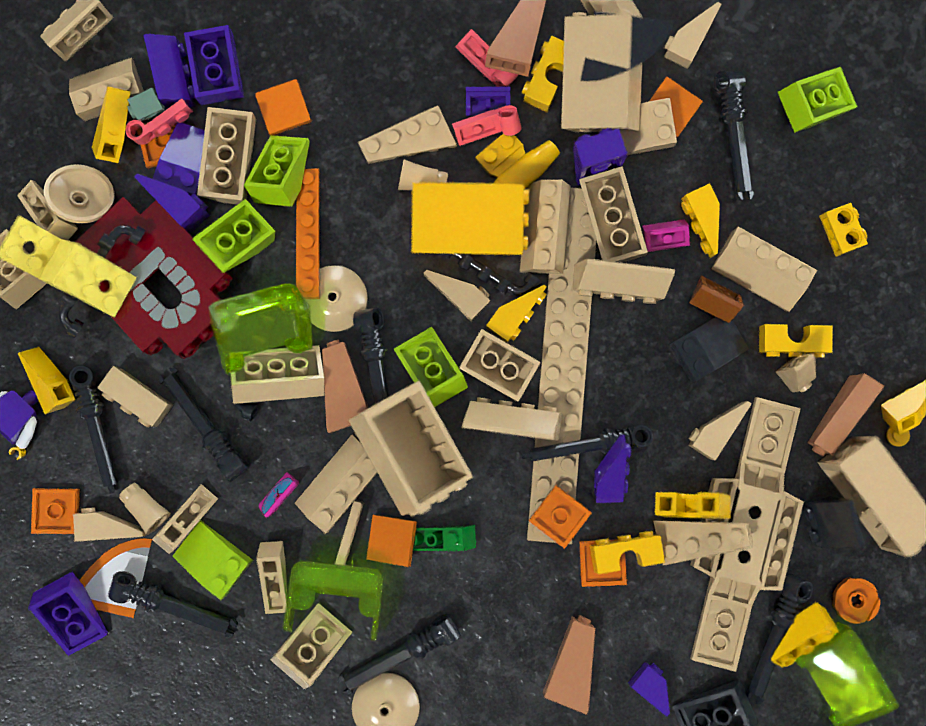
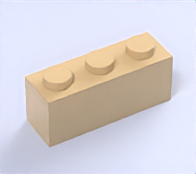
[98,366,173,428]

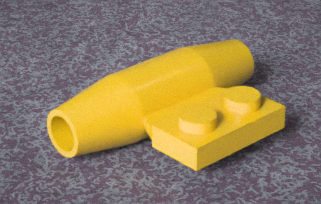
[475,134,560,189]

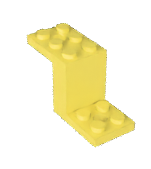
[0,216,137,317]

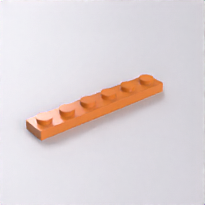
[296,169,320,300]

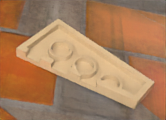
[358,106,457,164]
[653,521,753,565]

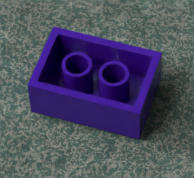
[184,25,244,105]

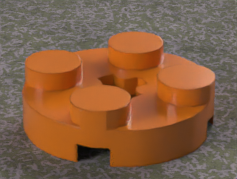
[832,577,880,624]

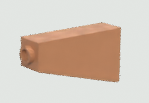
[485,0,546,77]
[322,340,369,433]
[807,374,884,456]
[543,616,595,714]

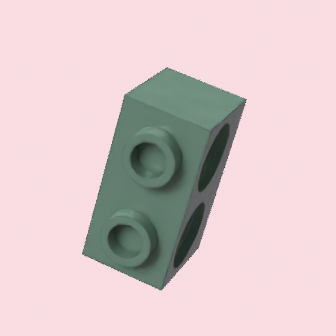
[127,88,167,123]

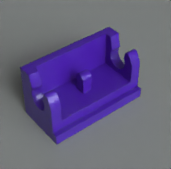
[466,87,510,117]

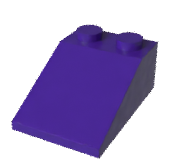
[153,122,205,198]
[573,128,627,185]
[134,174,210,233]
[28,572,108,656]

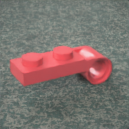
[455,29,518,87]
[125,99,193,145]
[452,105,522,146]

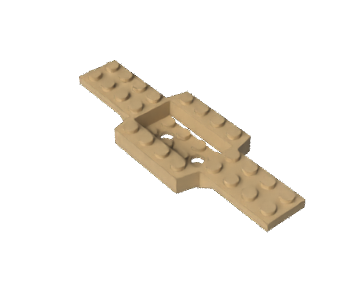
[690,397,803,672]

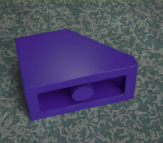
[628,662,670,717]

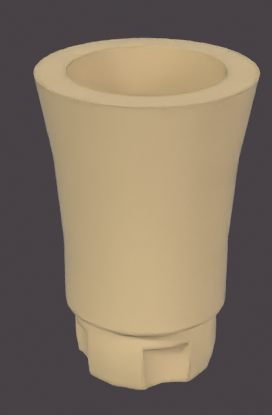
[398,160,448,190]
[119,483,171,535]

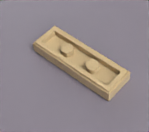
[334,500,364,569]

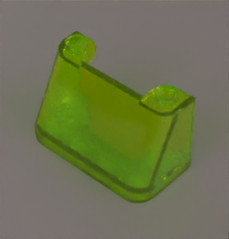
[209,284,312,374]
[795,621,899,726]

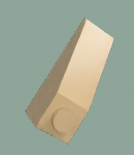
[664,2,721,69]
[17,180,78,241]
[424,270,490,322]
[776,354,816,393]
[689,401,752,460]
[152,484,218,554]
[73,507,149,541]
[257,541,288,614]

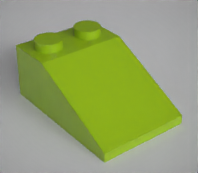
[778,67,857,132]
[244,135,310,207]
[193,199,275,273]
[394,327,468,407]
[173,520,253,600]

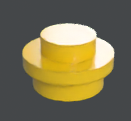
[886,427,910,447]

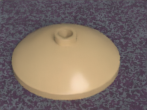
[44,165,114,223]
[301,266,368,332]
[352,673,419,726]

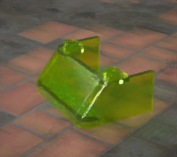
[283,561,383,641]

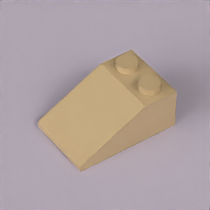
[620,98,677,155]
[0,229,47,309]
[270,603,352,689]

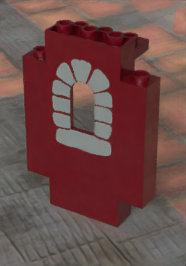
[74,197,234,359]

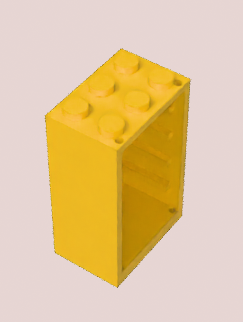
[412,183,529,254]

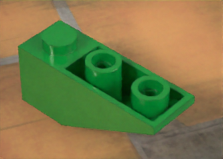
[413,525,476,551]

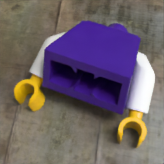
[0,390,39,460]

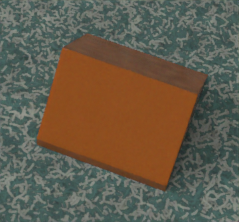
[689,275,744,323]

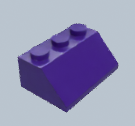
[144,34,195,109]

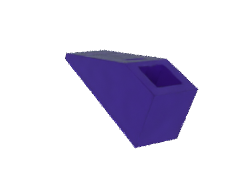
[594,434,631,503]

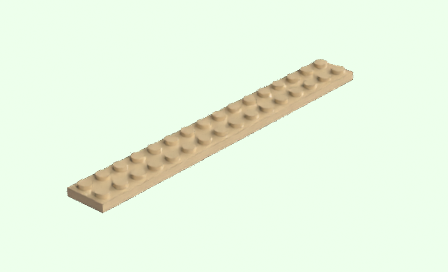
[527,188,596,544]

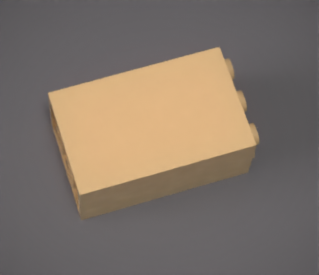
[561,10,642,132]
[349,381,473,516]
[817,436,926,556]

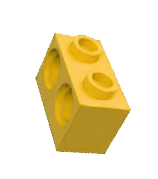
[820,203,868,256]

